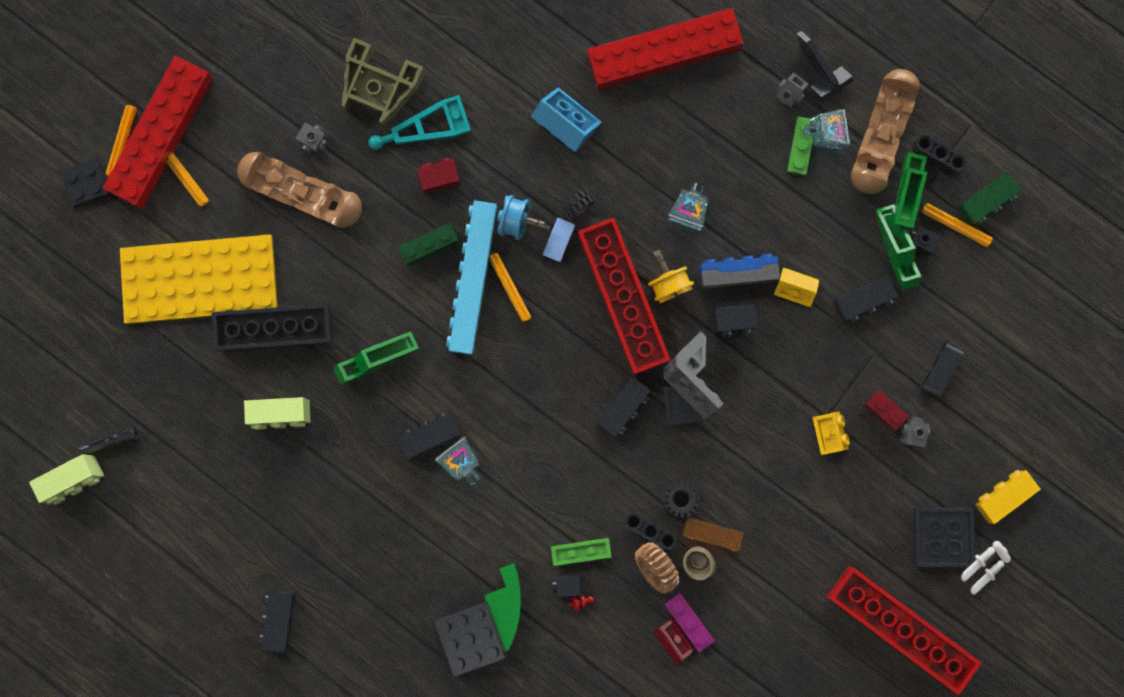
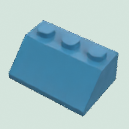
[531,87,602,151]

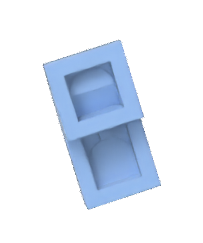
[543,218,576,262]

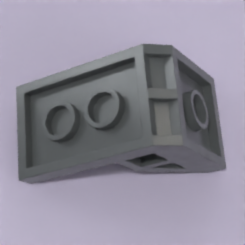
[663,331,724,419]

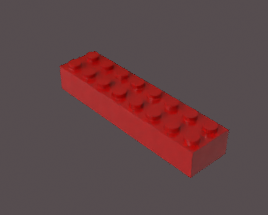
[587,8,743,91]
[103,56,214,209]
[578,217,670,376]
[826,566,981,695]

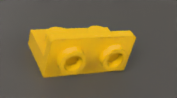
[813,412,850,455]

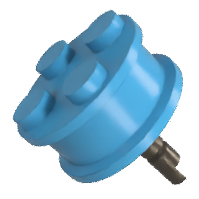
[497,195,550,240]

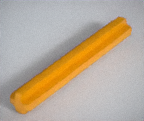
[106,105,137,176]
[167,152,209,207]
[922,203,993,247]
[489,253,531,322]

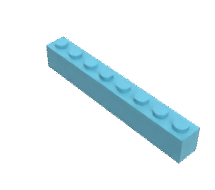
[446,200,498,356]

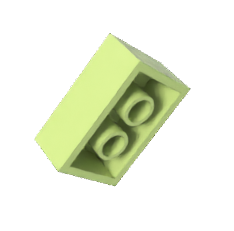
[244,397,311,430]
[29,454,104,505]

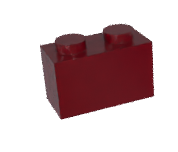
[417,158,461,194]
[863,390,909,432]

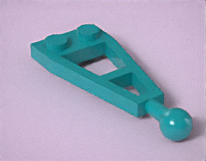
[368,95,471,150]

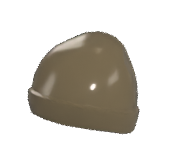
[683,546,716,581]

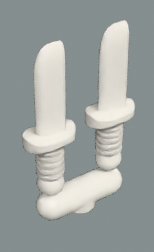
[961,541,1011,595]

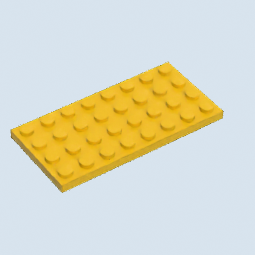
[120,235,278,324]

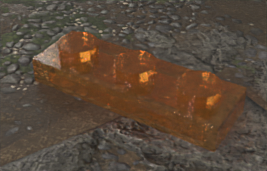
[682,517,744,552]

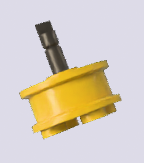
[648,250,694,303]

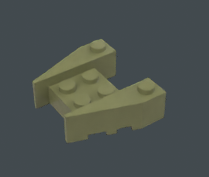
[342,38,426,126]

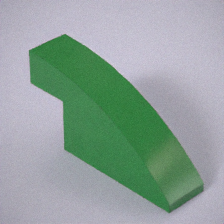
[894,152,927,229]
[876,204,921,290]
[333,331,419,386]
[484,563,521,651]

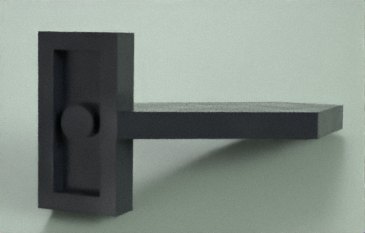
[797,31,854,102]

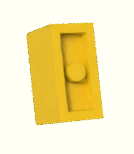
[774,268,819,307]

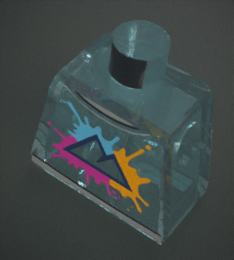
[804,109,850,149]
[667,183,708,231]
[435,437,480,485]

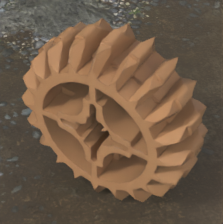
[635,542,679,594]

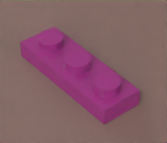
[664,592,715,652]

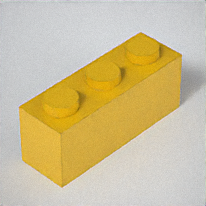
[975,470,1041,524]

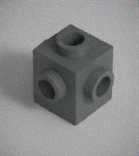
[776,73,808,107]
[295,123,328,154]
[900,416,930,447]

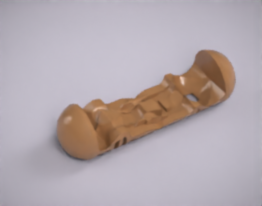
[851,69,920,194]
[237,152,362,228]

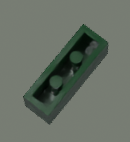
[957,172,1021,226]
[398,223,460,267]

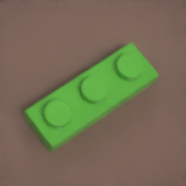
[787,116,817,176]
[551,538,611,566]

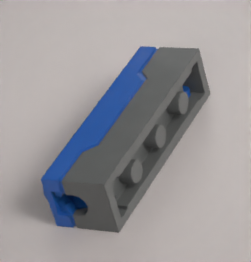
[700,254,780,289]

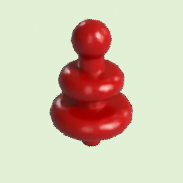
[568,595,594,611]

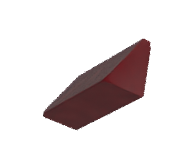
[653,618,694,663]

